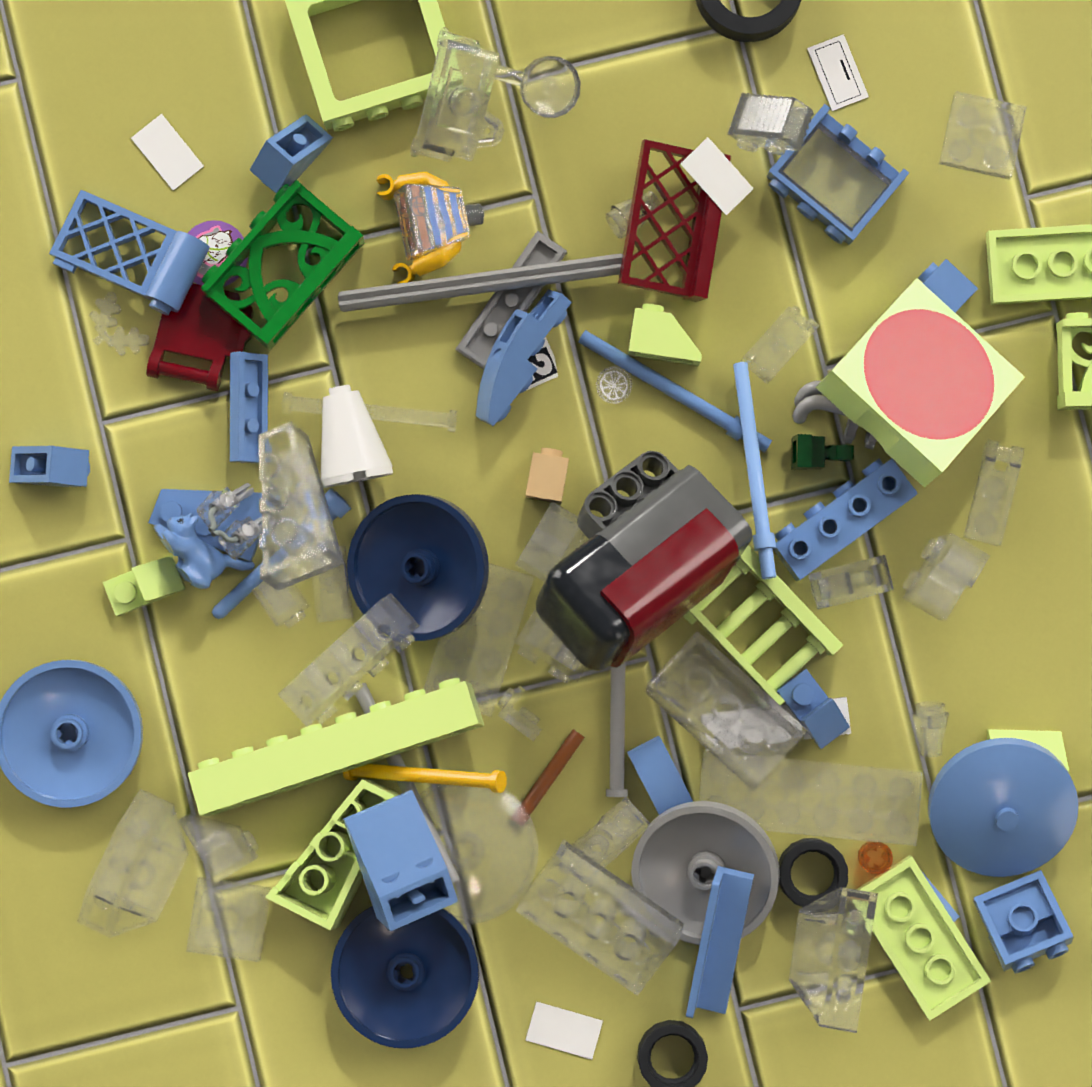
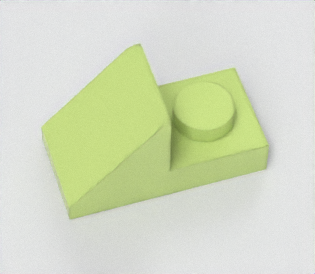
[102,555,186,616]

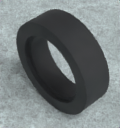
[696,0,801,42]

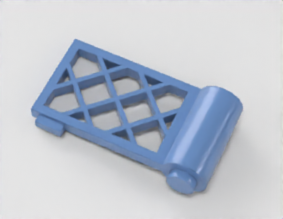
[49,190,210,315]

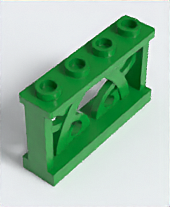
[201,180,364,351]

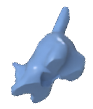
[154,513,255,589]

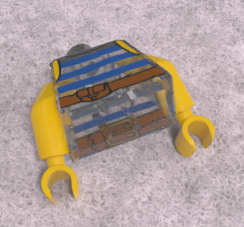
[376,171,484,284]

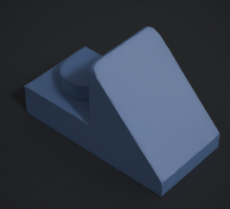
[777,669,850,749]

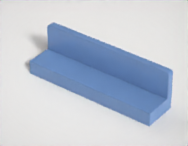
[686,866,754,1018]

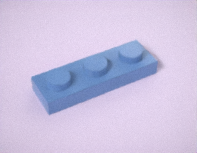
[230,351,268,464]

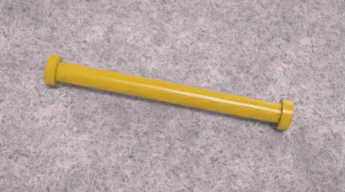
[343,764,507,793]

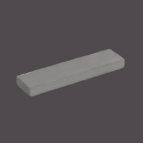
[456,231,567,370]

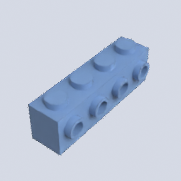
[773,458,918,581]

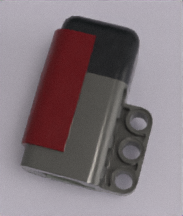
[536,451,752,671]

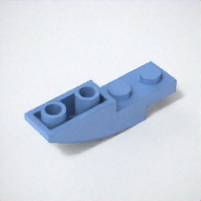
[476,289,572,426]

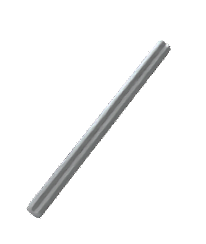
[338,253,623,312]

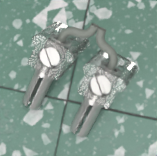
[196,483,276,560]

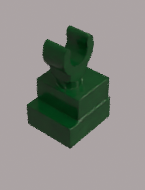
[791,434,854,470]

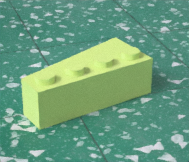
[265,779,400,931]

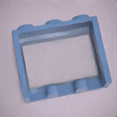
[767,104,909,245]

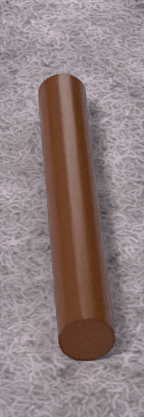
[510,729,585,827]

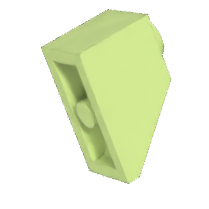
[628,304,702,366]

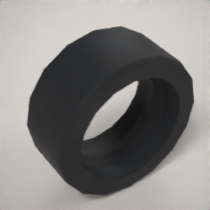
[779,838,848,909]
[637,1020,708,1087]

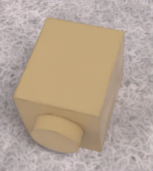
[525,448,569,504]

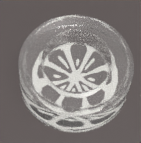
[596,366,632,404]

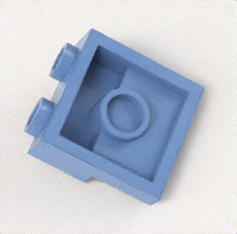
[973,870,1074,973]

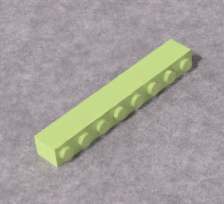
[188,678,484,816]

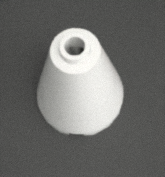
[321,385,393,488]

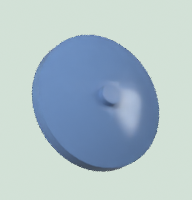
[0,660,143,808]
[928,738,1079,877]

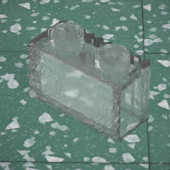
[728,93,814,155]

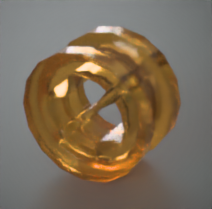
[858,840,893,875]

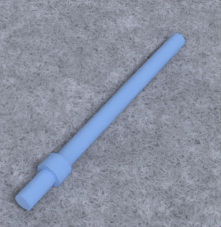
[733,362,776,579]

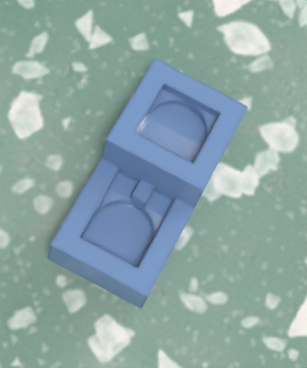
[627,736,693,815]

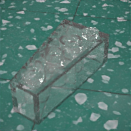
[258,421,344,591]

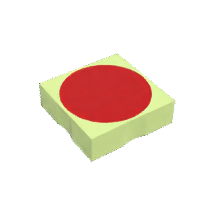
[815,278,1025,487]

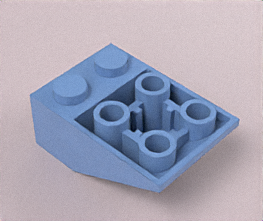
[343,790,458,932]

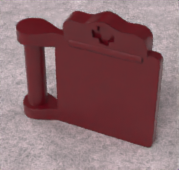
[146,283,254,391]

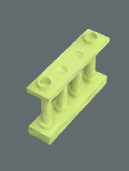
[683,545,843,706]

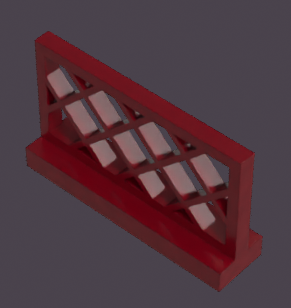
[618,139,731,302]

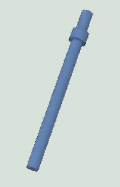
[578,330,772,453]

